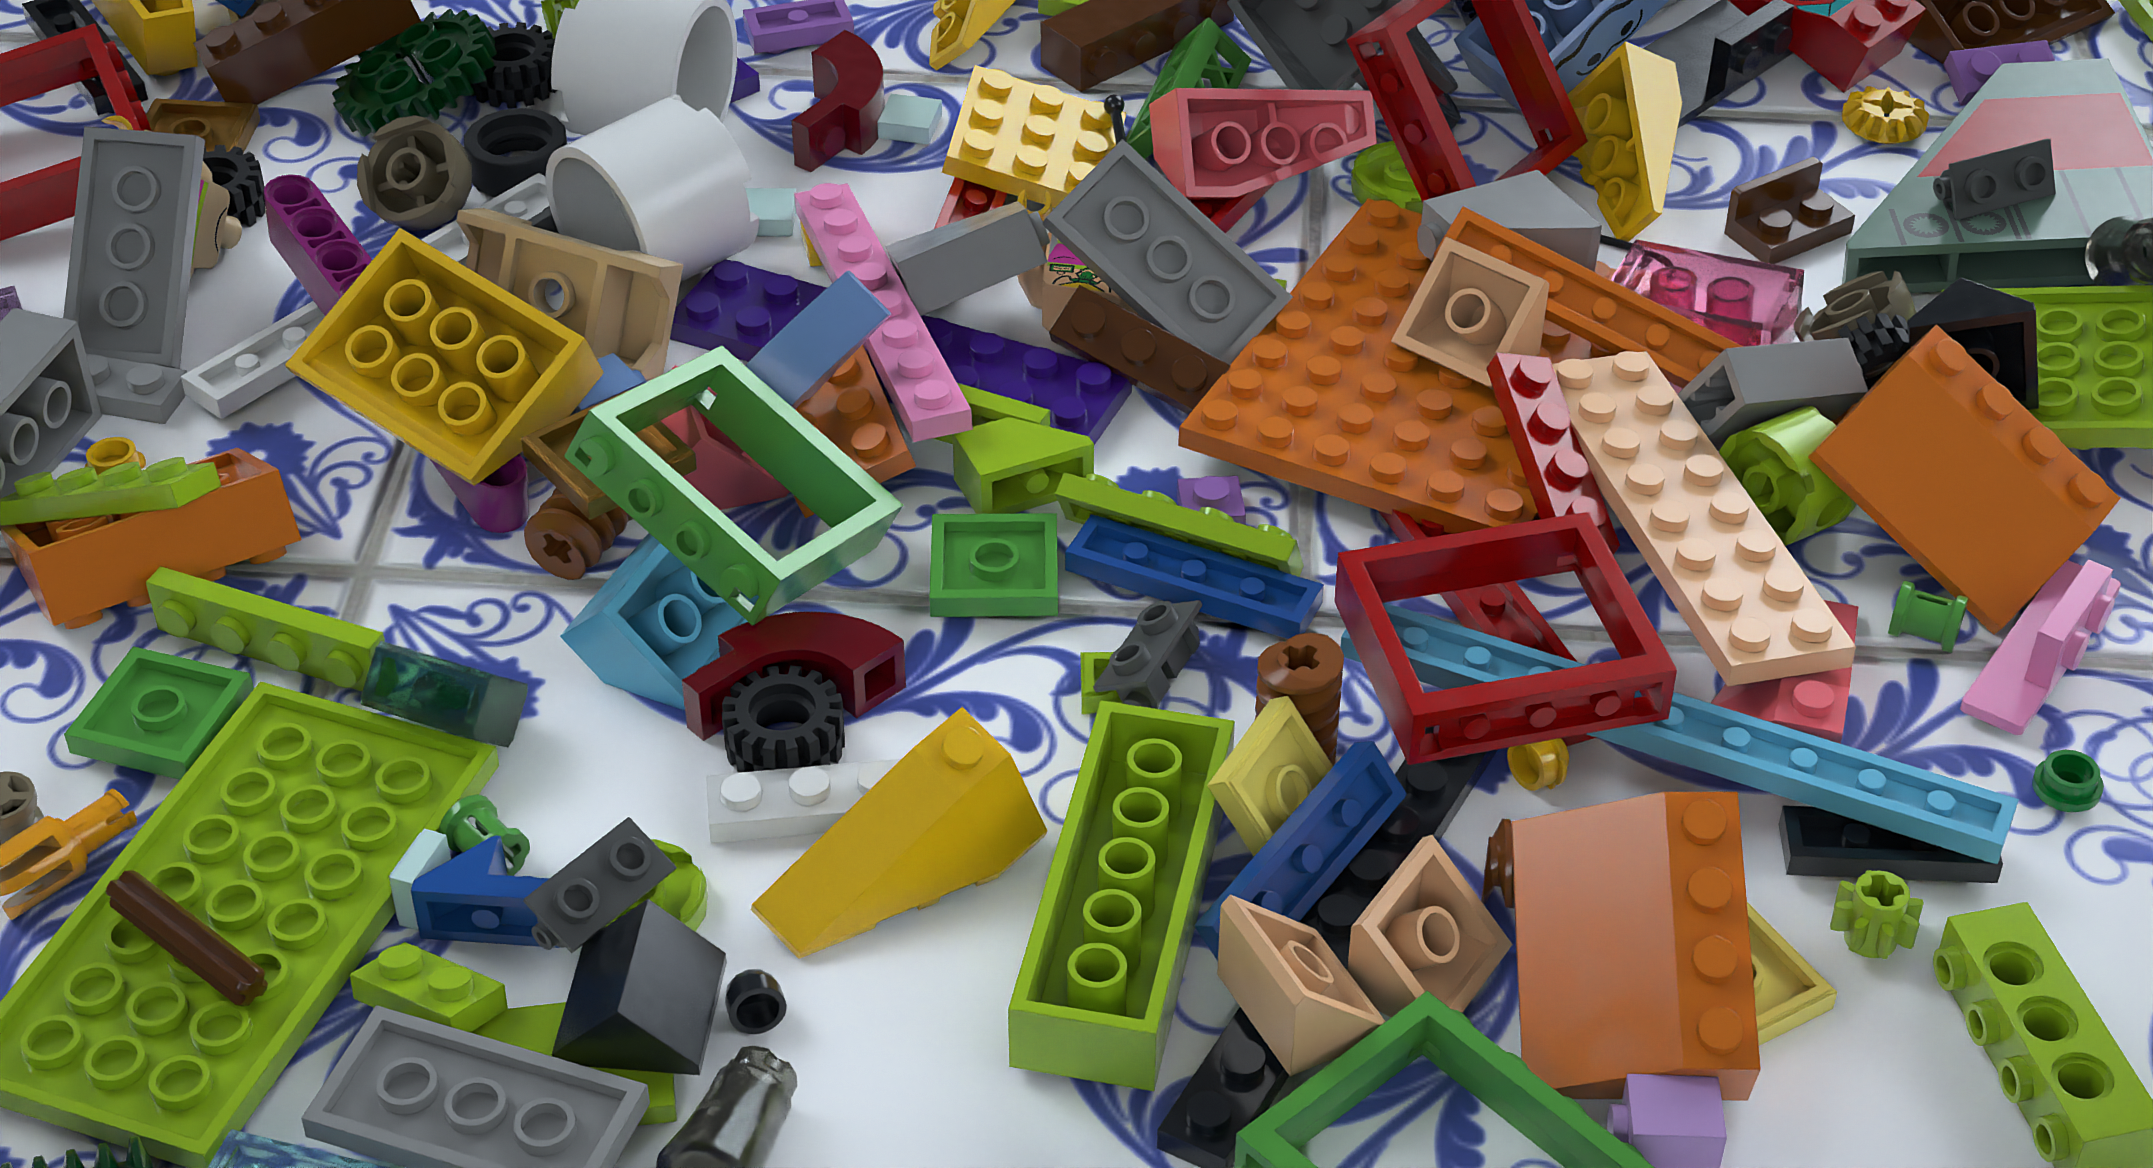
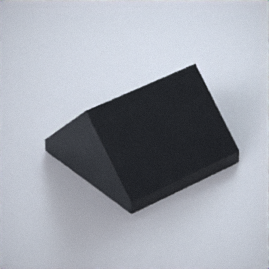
[1907,277,2039,410]
[551,899,727,1076]

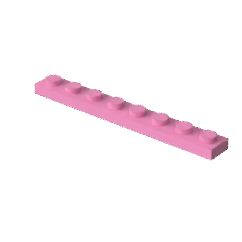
[794,183,973,442]

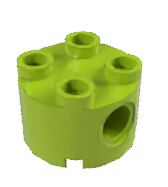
[1719,405,1856,546]

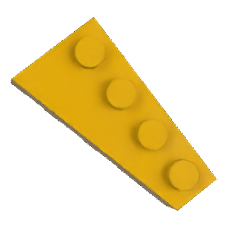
[91,0,198,76]

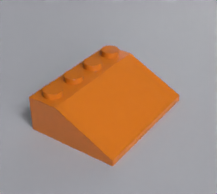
[1808,324,2121,635]
[0,447,302,629]
[1511,792,1761,1101]

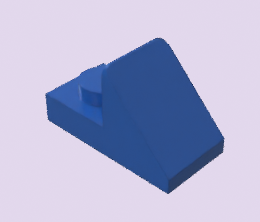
[410,835,560,948]

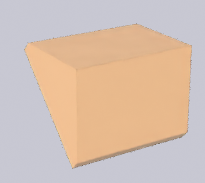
[1391,237,1550,390]
[1347,835,1513,1017]
[1217,894,1386,1077]

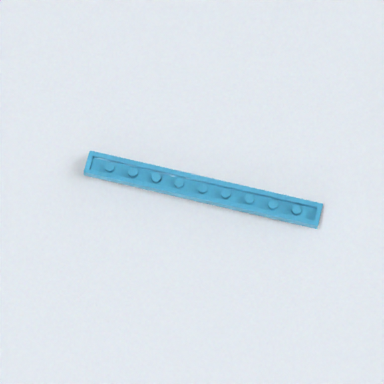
[1340,603,2019,865]

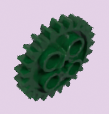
[332,9,498,137]

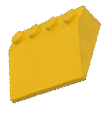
[285,228,604,486]

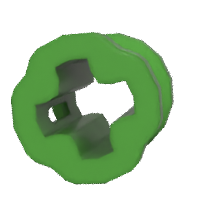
[1888,581,1968,653]
[439,794,530,876]

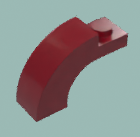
[791,30,885,172]
[682,612,906,741]

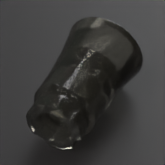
[2085,216,2153,286]
[656,1046,798,1168]

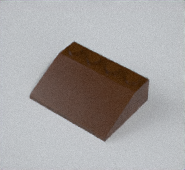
[1908,0,2115,64]

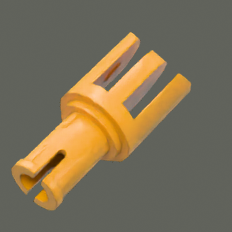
[0,788,137,920]

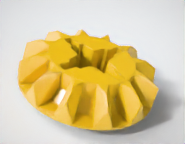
[1842,86,1929,144]

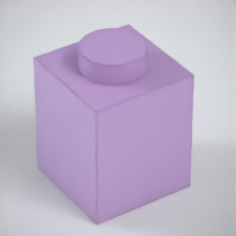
[1607,1074,1727,1168]

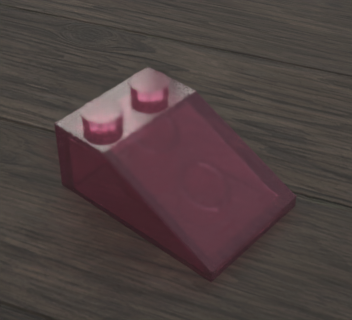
[1611,239,1805,347]

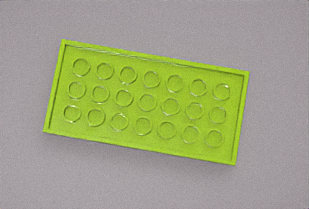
[0,681,500,1168]

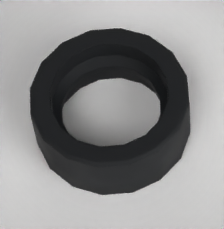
[464,108,567,197]

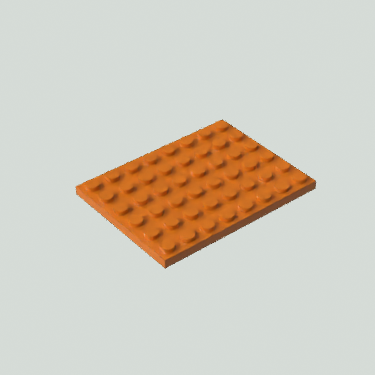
[1178,199,1682,534]

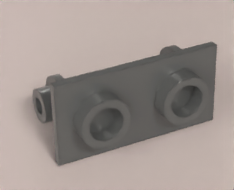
[1933,139,2056,220]
[1093,600,1202,709]
[523,817,677,954]

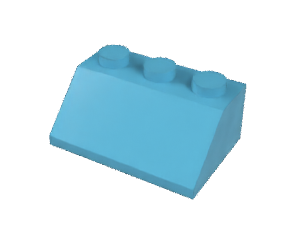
[560,533,759,710]

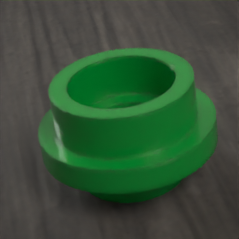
[2032,749,2104,812]

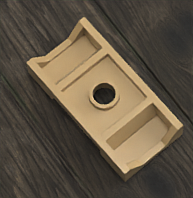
[456,208,683,381]

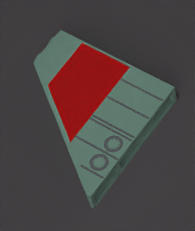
[1842,58,2153,293]

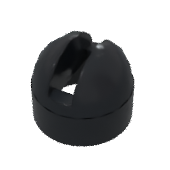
[725,969,787,1034]

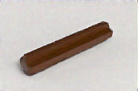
[106,870,268,1006]

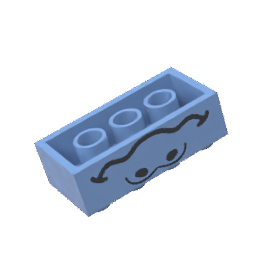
[1453,0,1669,112]

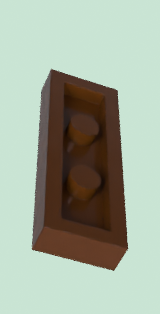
[1049,285,1231,415]

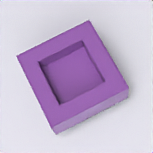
[1177,476,1246,525]

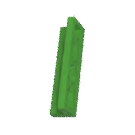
[1126,17,1252,159]

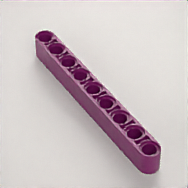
[264,174,529,533]

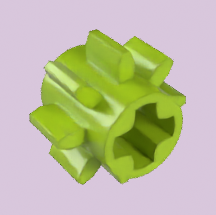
[1830,870,1924,959]

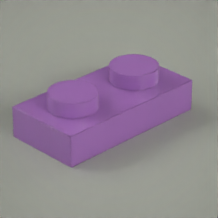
[743,0,854,54]
[1943,40,2055,105]

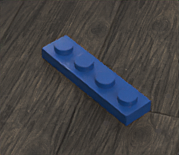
[1065,514,1324,639]
[1194,741,1407,961]

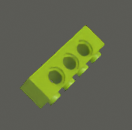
[1933,902,2153,1168]

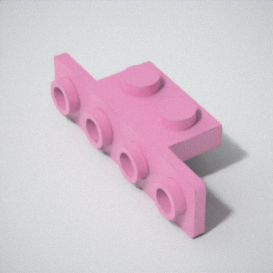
[1960,559,2121,735]

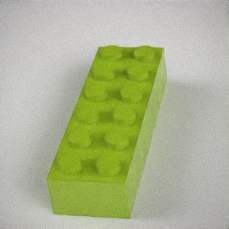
[1008,700,1235,1091]

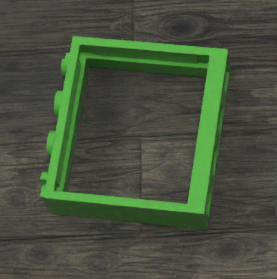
[564,346,904,625]
[1234,991,1655,1168]

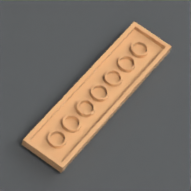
[1552,351,1856,687]

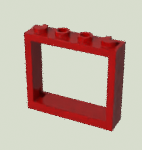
[1346,0,1588,202]
[0,23,154,241]
[1334,512,1677,765]

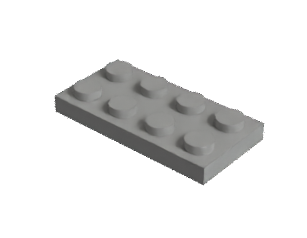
[63,126,205,369]
[1042,139,1293,365]
[301,1005,650,1168]

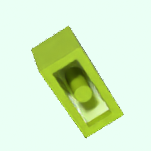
[952,417,1094,514]

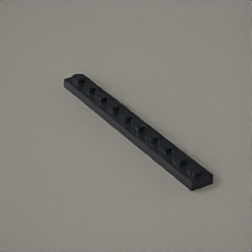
[1157,726,1498,1168]

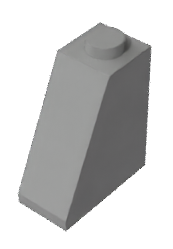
[1417,170,1602,272]
[885,201,1050,316]
[1677,338,1868,451]

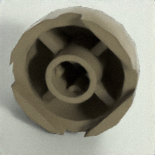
[357,116,472,231]
[1793,271,1917,379]

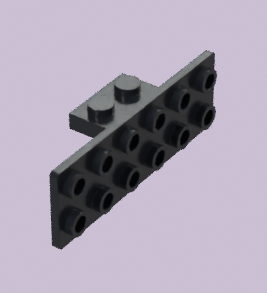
[1643,0,1794,128]

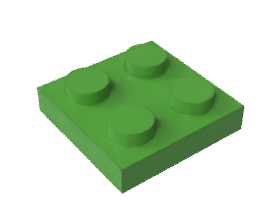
[929,513,1058,617]
[64,646,254,780]

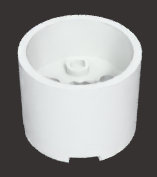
[551,0,737,136]
[546,94,759,282]

